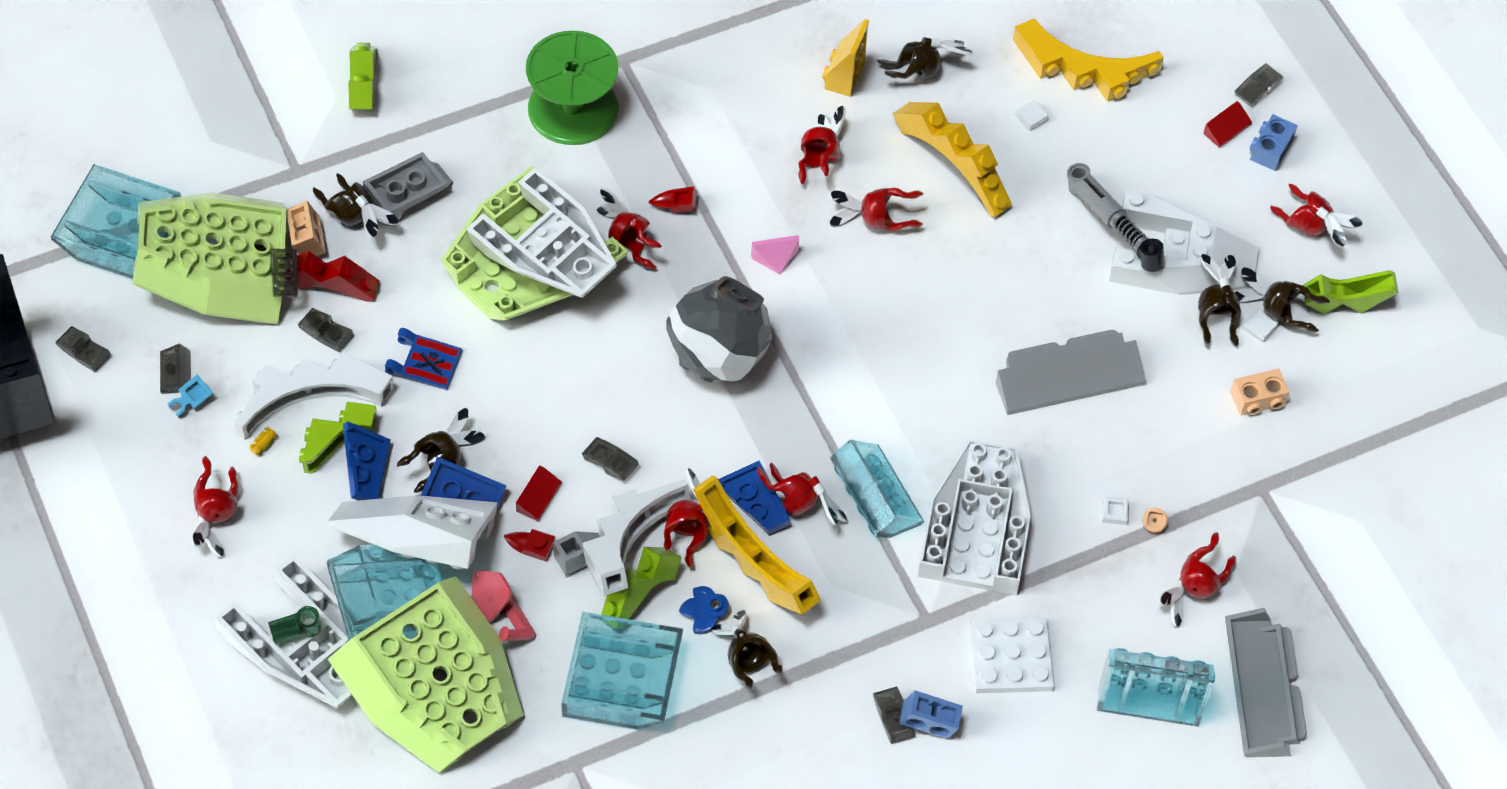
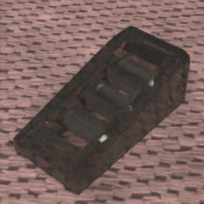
[270,249,298,297]

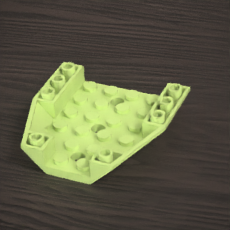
[441,165,629,320]
[133,193,287,324]
[328,576,524,773]

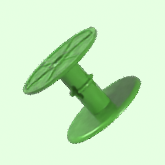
[526,31,619,145]

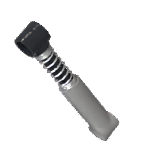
[1067,163,1165,272]

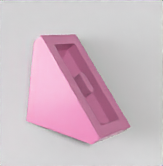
[751,235,799,275]

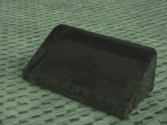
[160,343,191,394]

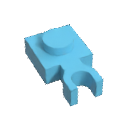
[167,374,213,417]

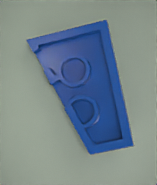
[343,421,391,501]
[420,457,507,509]
[718,460,791,535]

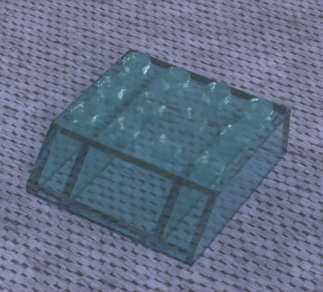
[51,164,181,279]
[327,544,442,640]
[561,612,683,730]
[1096,648,1215,727]

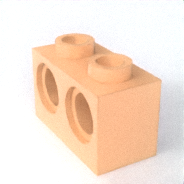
[286,201,326,256]
[1230,368,1290,416]

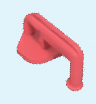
[471,570,535,642]

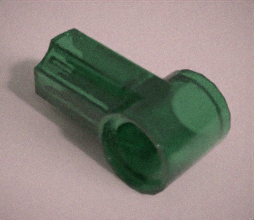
[268,606,322,645]

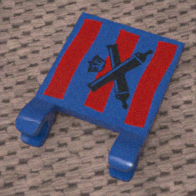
[385,328,462,390]

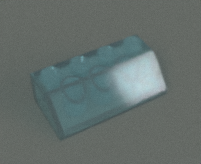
[830,440,924,538]

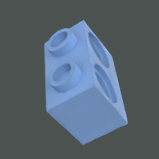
[1249,114,1298,171]
[899,690,963,739]

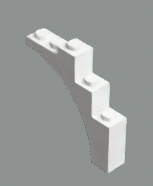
[234,352,394,440]
[582,479,691,596]

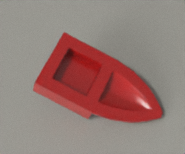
[649,186,697,213]
[504,529,555,562]

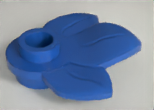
[679,586,729,634]

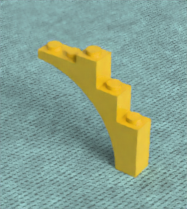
[1013,18,1164,102]
[892,102,1013,217]
[693,475,821,615]

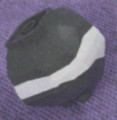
[666,276,772,383]

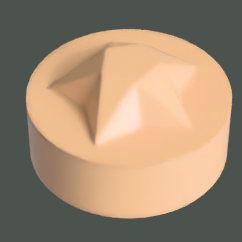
[1142,508,1168,533]

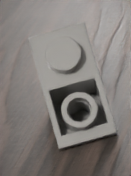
[553,531,600,576]

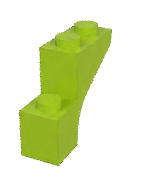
[348,42,376,109]
[1303,270,1399,314]
[299,401,378,474]
[601,546,682,626]

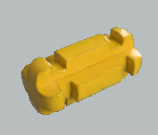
[249,427,277,456]

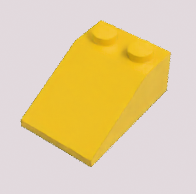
[822,19,869,97]

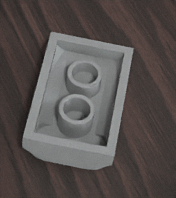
[363,152,453,220]

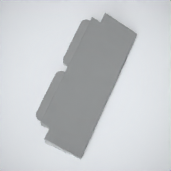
[996,329,1146,415]
[1225,608,1307,758]

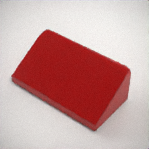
[1203,101,1252,148]
[516,465,562,521]

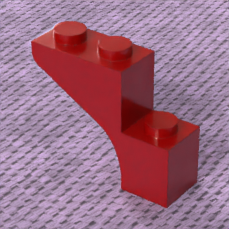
[284,251,380,302]

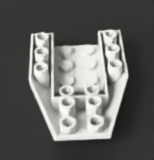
[917,439,1031,595]
[327,496,497,569]

